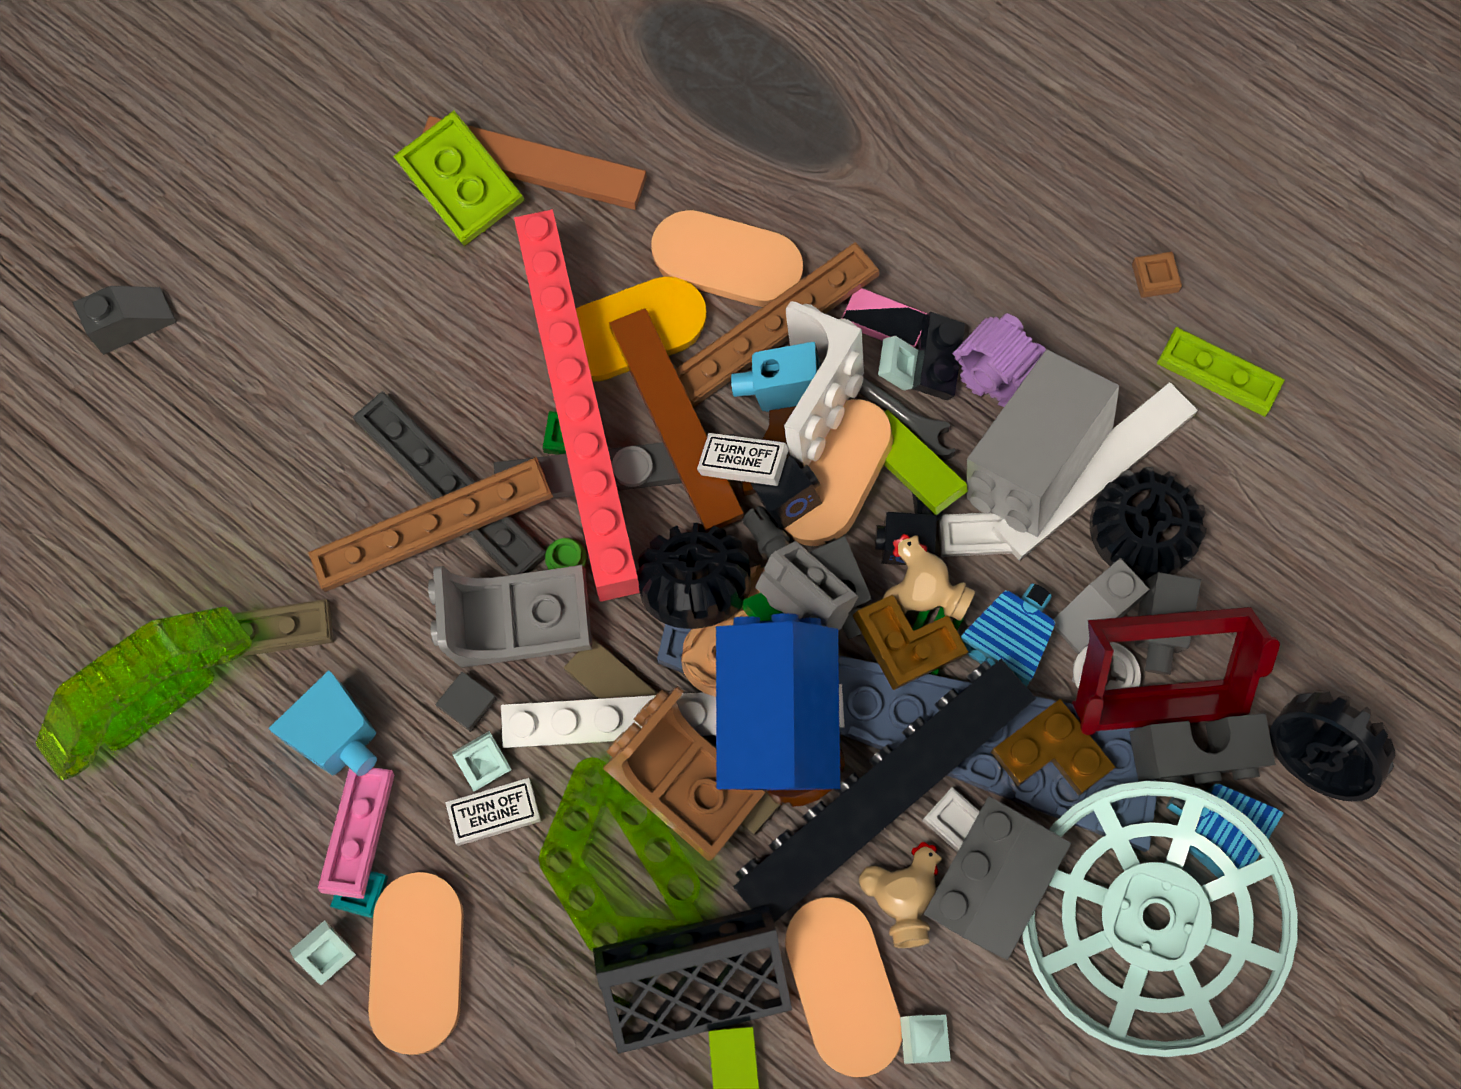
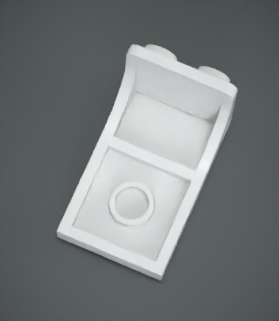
[784,301,864,468]

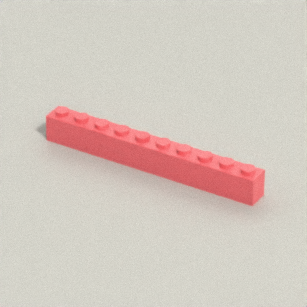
[514,209,640,602]

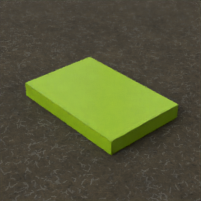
[393,110,525,246]

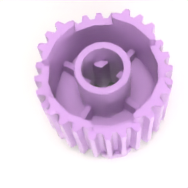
[953,313,1046,407]

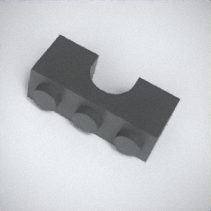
[1129,713,1276,785]

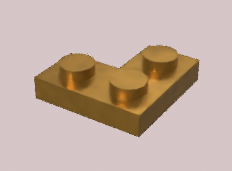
[853,594,968,690]
[991,699,1115,796]

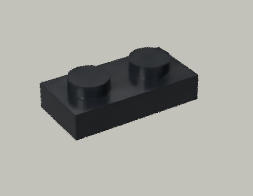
[912,312,965,400]

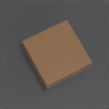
[1132,252,1182,298]

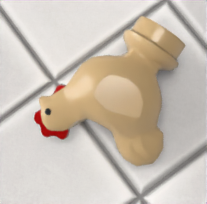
[883,534,975,621]
[859,842,942,948]

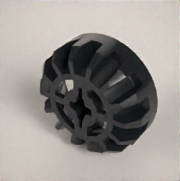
[1090,467,1207,580]
[636,523,752,629]
[1270,691,1396,801]

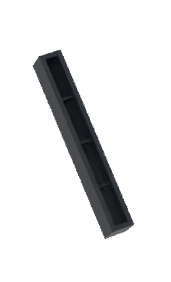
[733,659,1036,923]

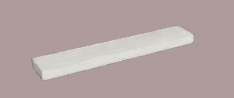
[992,382,1198,561]

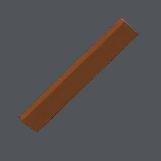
[609,308,744,533]

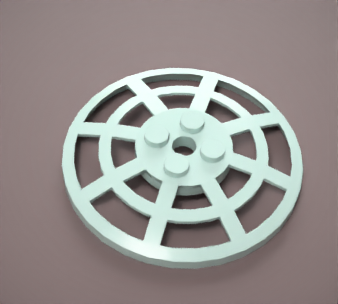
[1022,781,1298,1057]

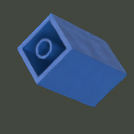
[716,614,840,790]

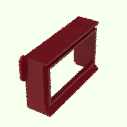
[1072,607,1280,735]

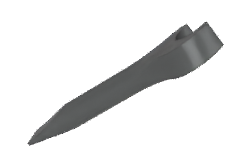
[859,377,955,461]

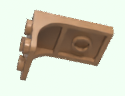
[603,686,765,861]

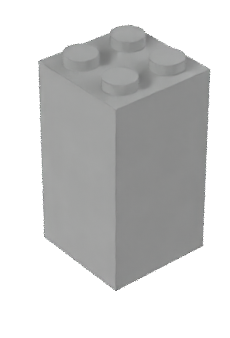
[967,349,1119,537]

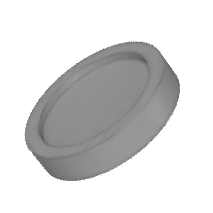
[612,446,653,487]

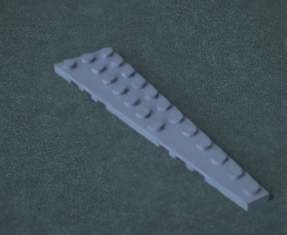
[657,624,1157,852]

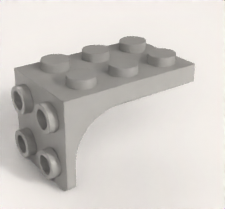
[428,565,593,668]

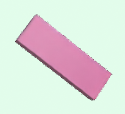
[318,768,394,899]

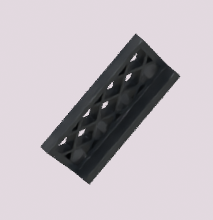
[593,905,792,1054]

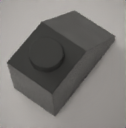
[72,286,176,355]

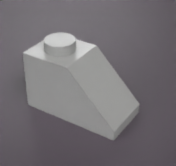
[1053,558,1150,654]

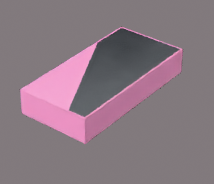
[842,288,927,348]

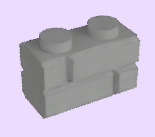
[755,541,859,631]

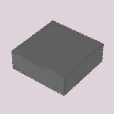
[435,672,497,732]

